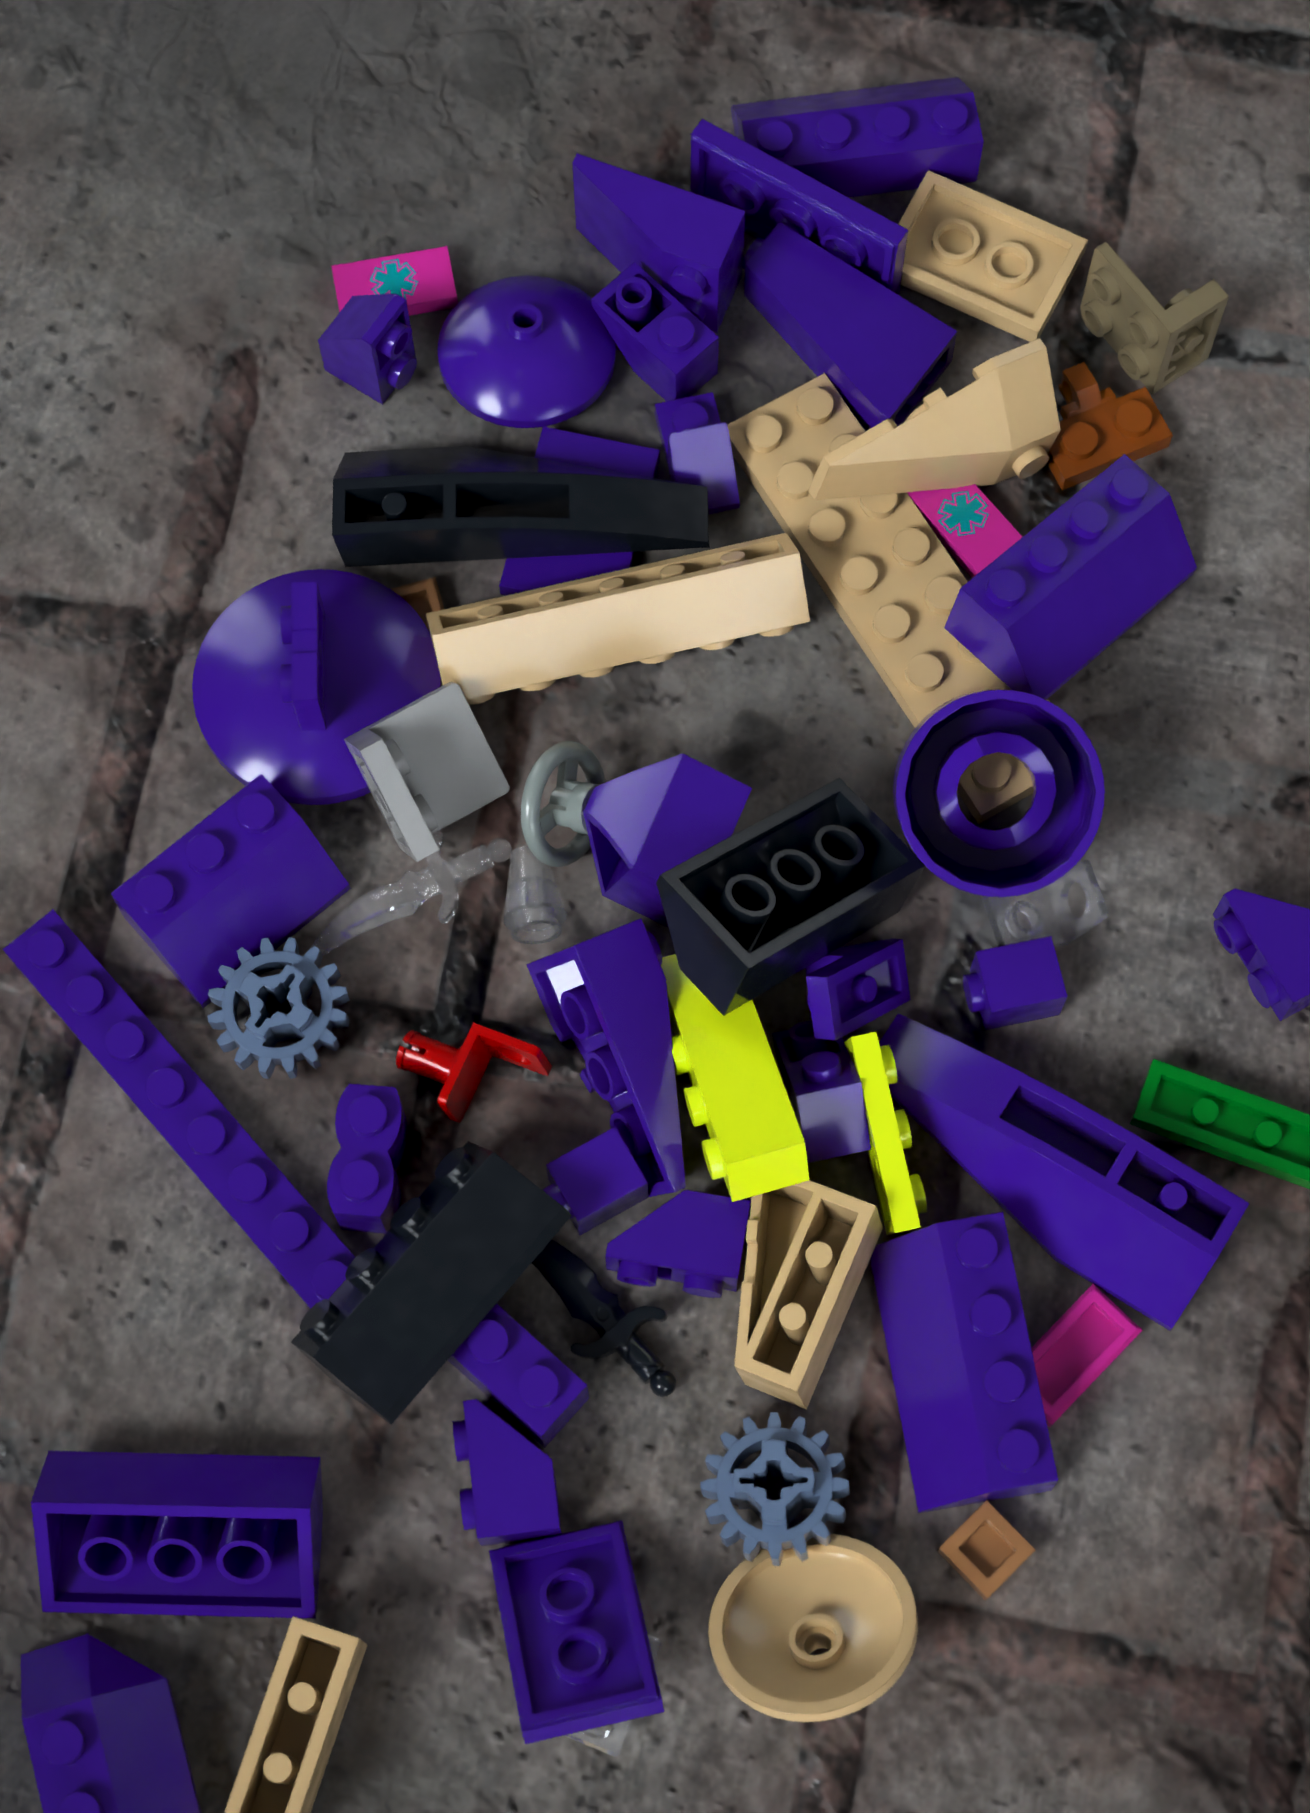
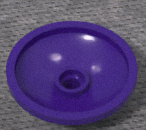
[438,276,616,428]

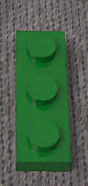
[1130,1059,1310,1189]

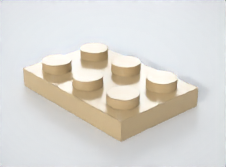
[898,170,1088,342]

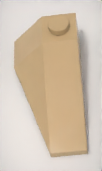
[808,338,1061,500]

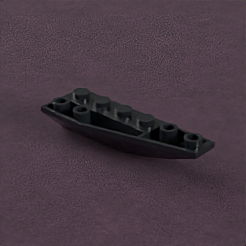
[332,446,710,567]

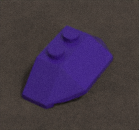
[21,1634,202,1813]

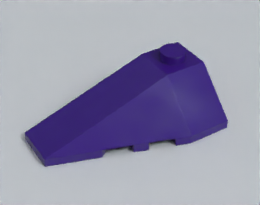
[526,918,686,1197]

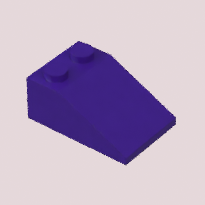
[572,153,745,332]

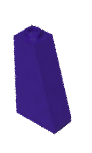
[742,222,957,431]

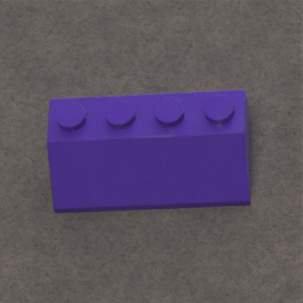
[731,77,984,198]
[944,454,1197,700]
[870,1212,1059,1513]
[31,1451,323,1619]

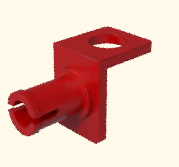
[396,1023,552,1123]

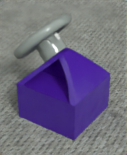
[521,741,752,928]

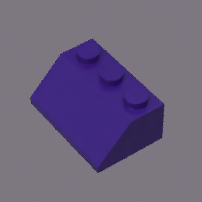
[111,773,351,1008]

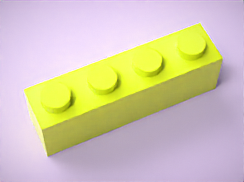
[661,954,809,1202]

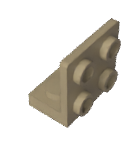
[1080,242,1229,395]

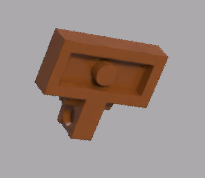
[1047,362,1173,490]

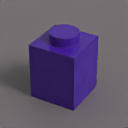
[963,936,1068,1030]
[542,1127,648,1235]

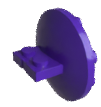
[192,569,442,805]

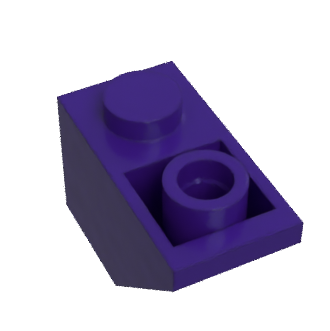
[591,262,719,401]
[318,294,417,405]
[1213,888,1310,1021]
[772,1021,871,1163]
[605,1190,751,1298]
[453,1399,562,1546]

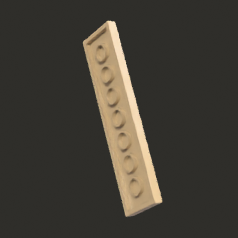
[727,373,1050,824]

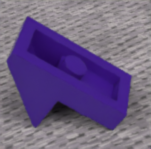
[655,392,740,514]
[805,938,911,1040]

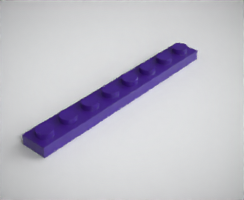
[3,909,356,1309]

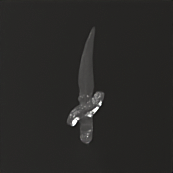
[310,831,512,956]

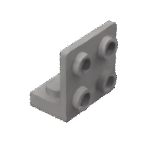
[344,682,510,862]

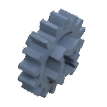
[207,937,350,1079]
[700,1412,850,1566]

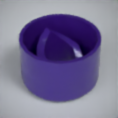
[893,690,1105,897]

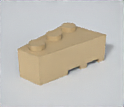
[734,1180,883,1409]

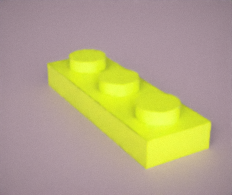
[844,1031,927,1235]

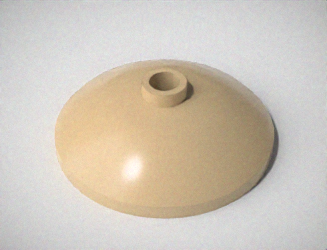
[708,1534,918,1722]

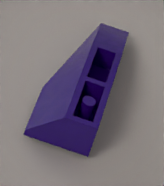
[879,1013,1250,1331]

